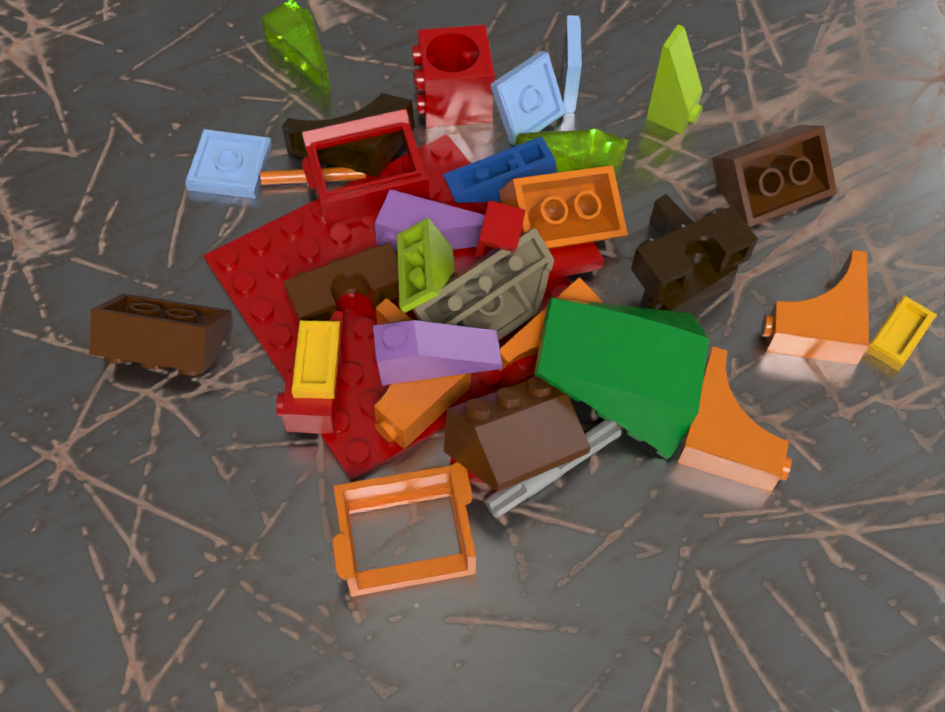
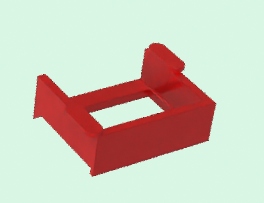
[302,109,435,224]

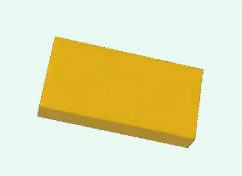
[866,295,937,372]
[292,320,341,399]

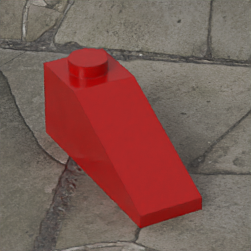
[276,311,347,434]

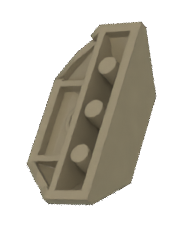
[412,227,554,341]

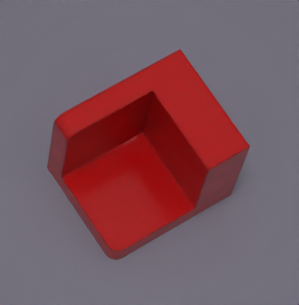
[474,200,526,257]

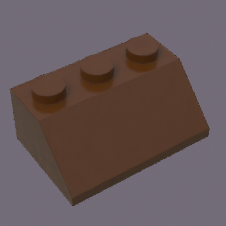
[712,125,837,227]
[89,293,231,376]
[443,377,590,492]

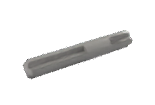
[485,420,622,517]

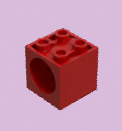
[412,25,495,128]

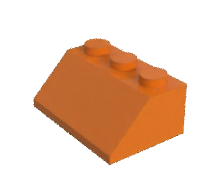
[499,165,628,249]

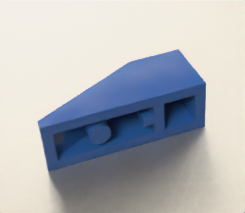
[443,136,557,203]

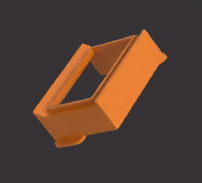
[332,462,476,597]

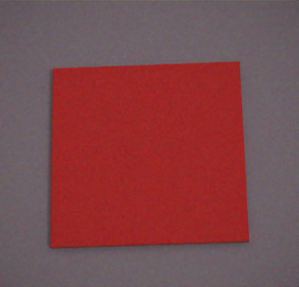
[203,134,572,482]

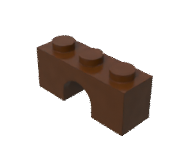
[283,242,399,326]

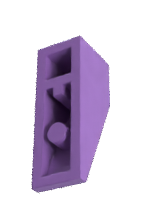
[375,189,484,252]
[373,320,502,385]

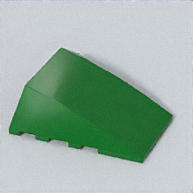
[534,298,709,459]

